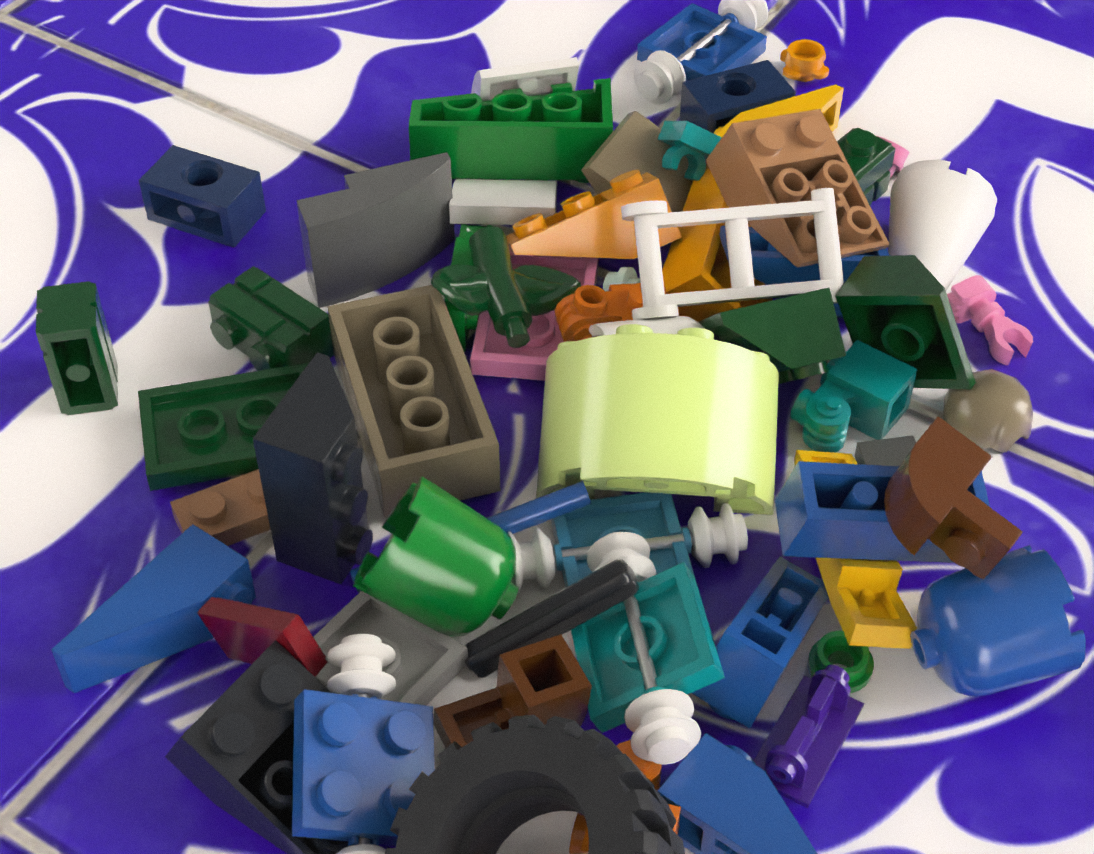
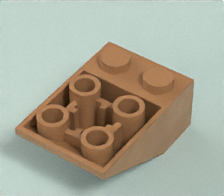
[706,109,890,268]

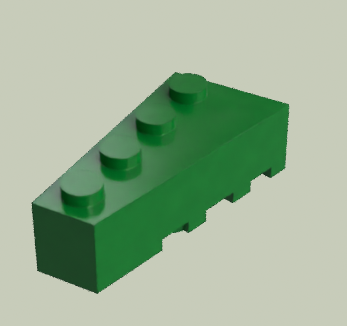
[409,78,613,183]

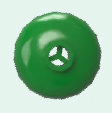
[353,476,519,637]

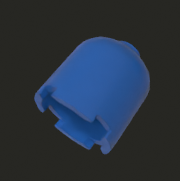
[910,545,1086,696]

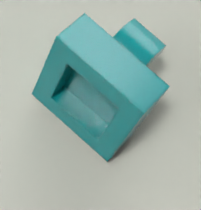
[657,121,722,181]

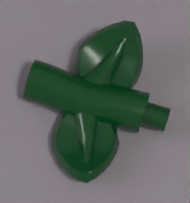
[431,227,581,348]

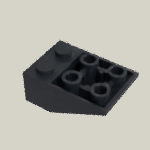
[165,640,348,854]

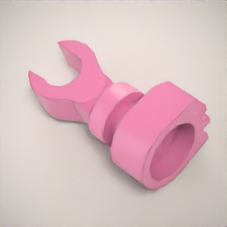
[947,275,1033,365]

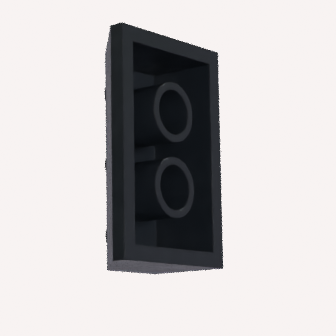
[253,352,373,584]

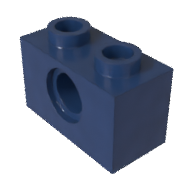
[679,60,796,133]
[139,145,266,248]

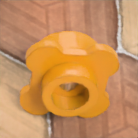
[780,39,829,82]

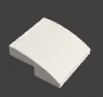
[471,57,579,101]
[449,179,557,225]

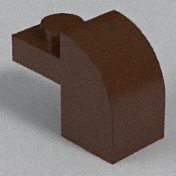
[884,416,1023,579]
[433,634,592,749]

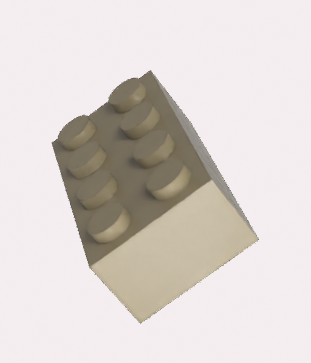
[327,285,501,518]

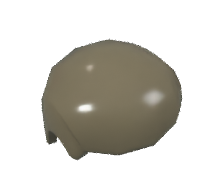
[943,369,1033,453]

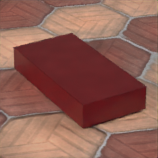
[197,597,328,677]

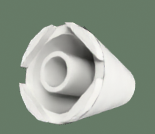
[888,159,997,291]

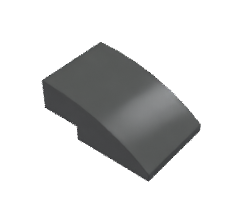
[296,152,455,308]

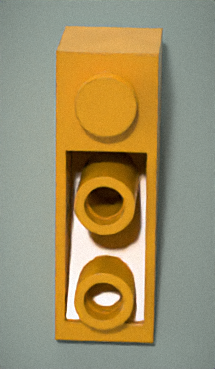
[506,169,682,259]

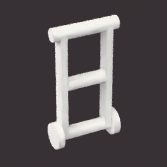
[621,188,844,320]

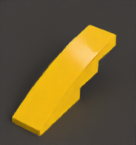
[794,450,917,649]

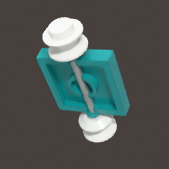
[571,532,725,765]

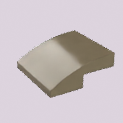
[581,111,693,212]

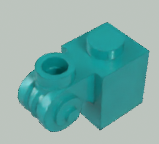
[790,340,917,453]

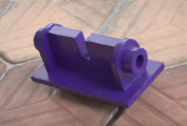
[754,665,865,808]

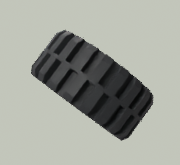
[385,715,685,854]

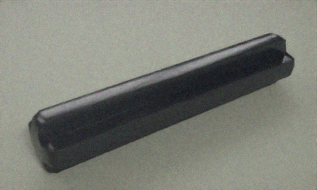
[465,559,639,678]

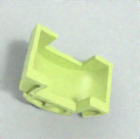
[536,324,779,515]

